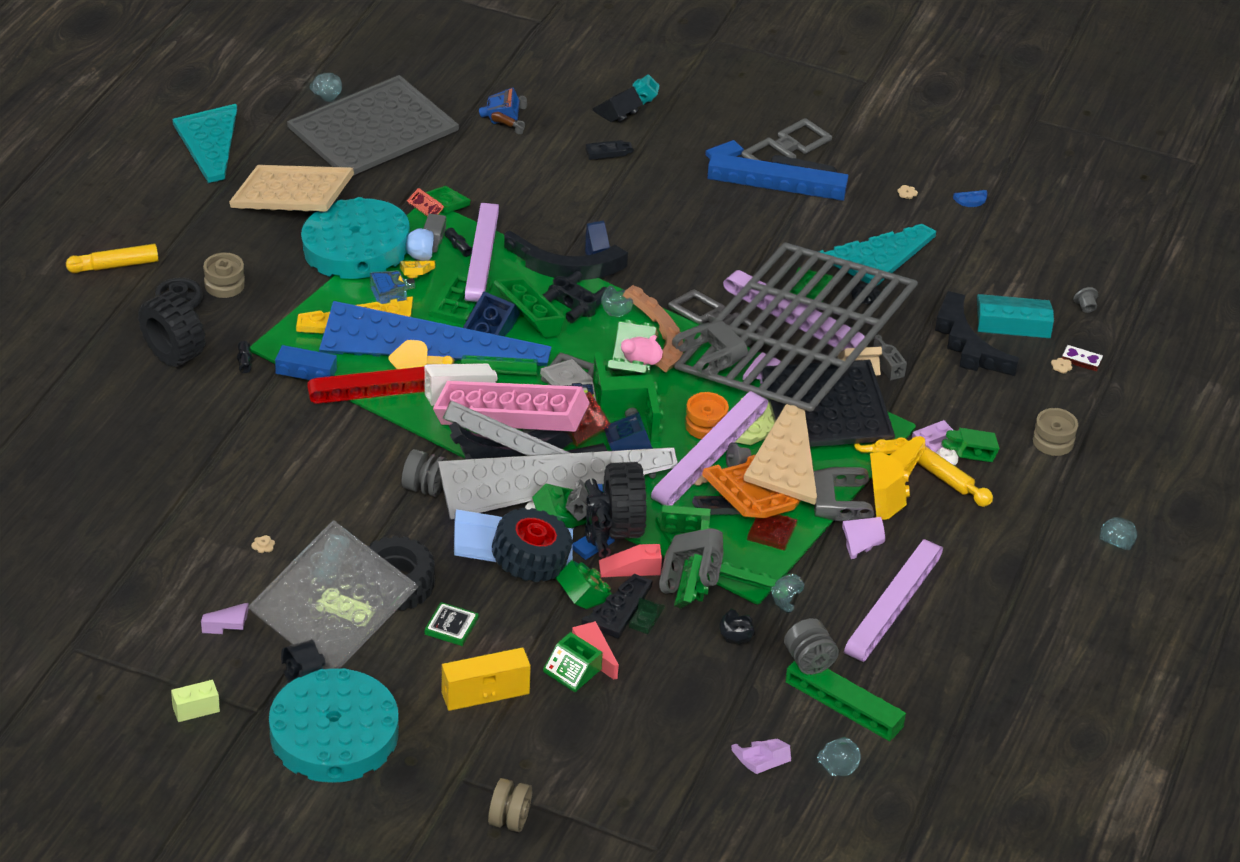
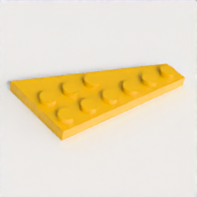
[296,296,413,333]

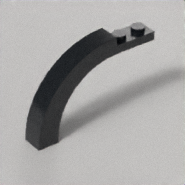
[504,230,628,280]

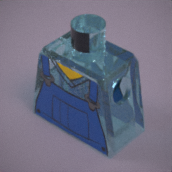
[370,271,415,304]

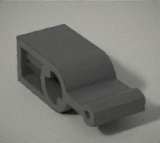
[424,213,446,252]
[873,334,907,380]
[566,479,588,521]

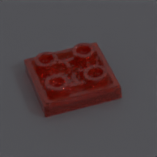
[747,514,797,551]

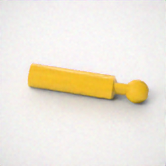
[66,244,158,273]
[917,446,993,507]

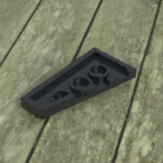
[581,574,653,639]

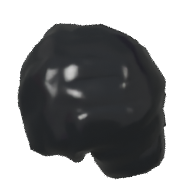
[719,609,756,645]

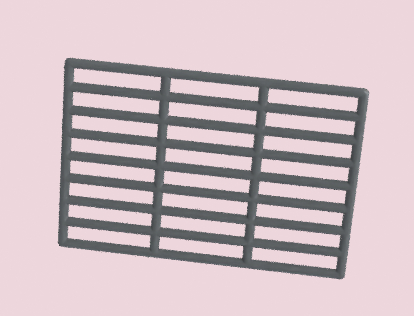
[674,242,918,412]

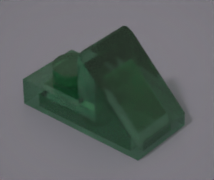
[629,598,665,634]

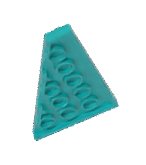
[173,104,237,183]
[820,224,936,286]

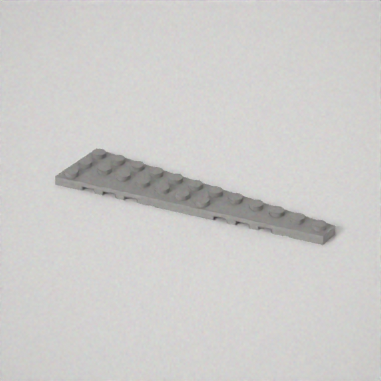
[437,447,678,519]

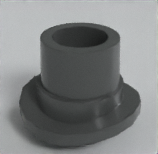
[1073,287,1098,313]
[726,442,751,467]

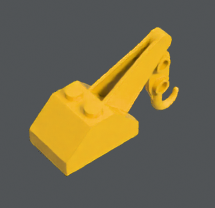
[854,436,926,520]

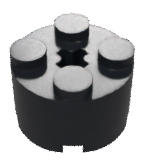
[281,639,326,683]

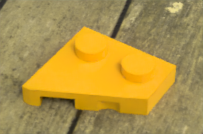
[400,260,435,278]

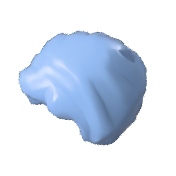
[406,228,434,261]

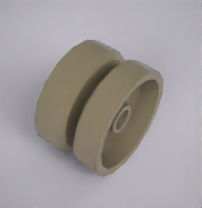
[203,253,245,298]
[1033,408,1078,456]
[488,778,532,832]

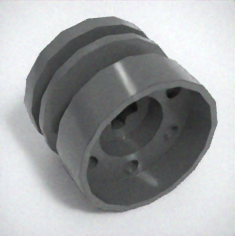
[402,449,448,497]
[784,618,839,675]

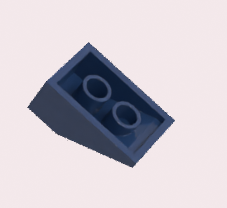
[463,291,520,337]
[603,412,653,451]

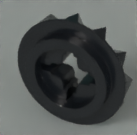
[851,282,880,304]

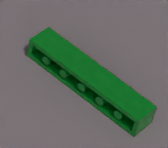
[785,661,906,742]

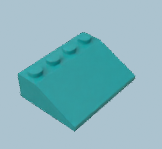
[977,294,1054,338]

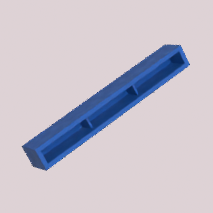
[708,153,848,201]

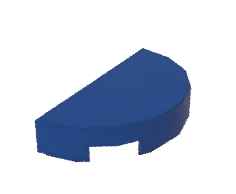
[953,190,987,207]

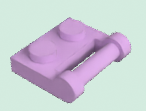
[912,420,953,453]

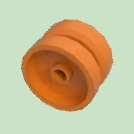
[685,392,729,439]

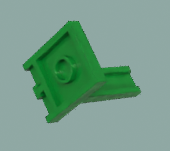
[660,505,713,602]
[674,554,777,608]

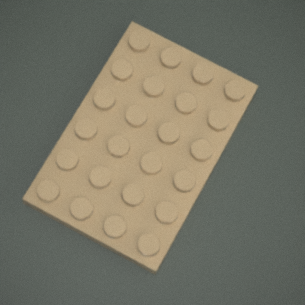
[229,165,354,212]

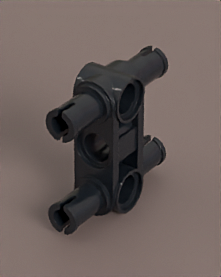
[542,271,611,323]
[584,479,613,558]

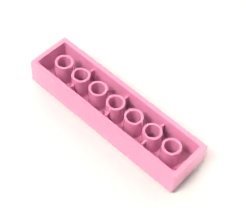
[433,381,589,432]

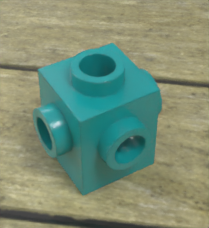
[633,74,660,104]

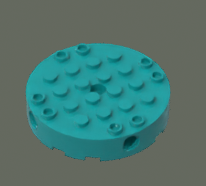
[301,197,410,279]
[269,668,399,782]

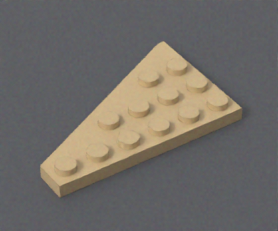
[743,404,817,505]

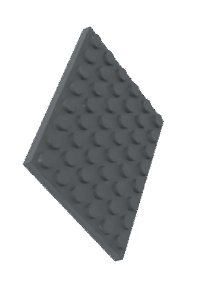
[287,75,459,175]

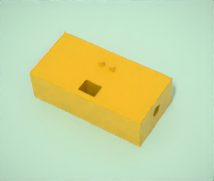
[442,648,530,711]

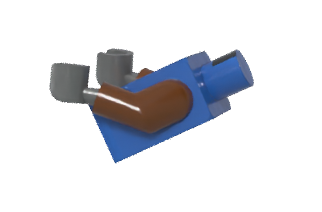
[479,88,527,134]

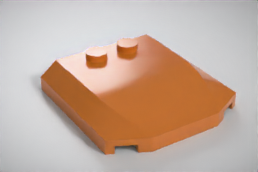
[702,455,801,518]

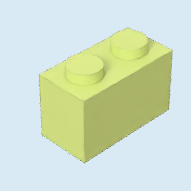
[171,680,220,722]

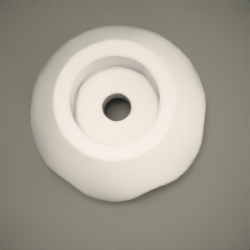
[936,447,958,465]

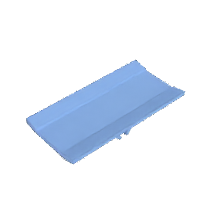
[454,509,573,565]

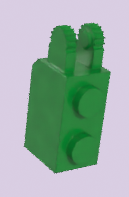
[941,428,1000,462]

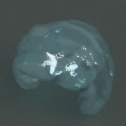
[309,73,342,102]
[601,286,633,317]
[1100,517,1137,550]
[772,574,805,613]
[817,737,861,776]

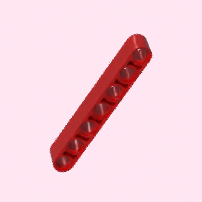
[307,366,425,403]

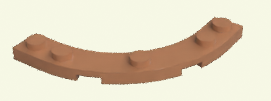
[623,285,683,372]

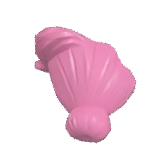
[621,335,663,365]

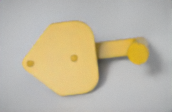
[389,340,455,369]

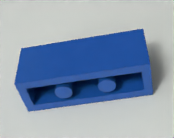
[275,345,337,380]

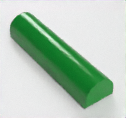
[461,355,538,376]

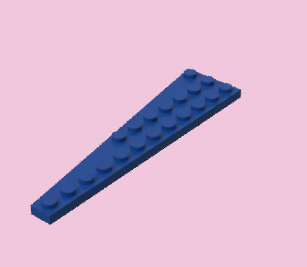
[319,301,551,366]

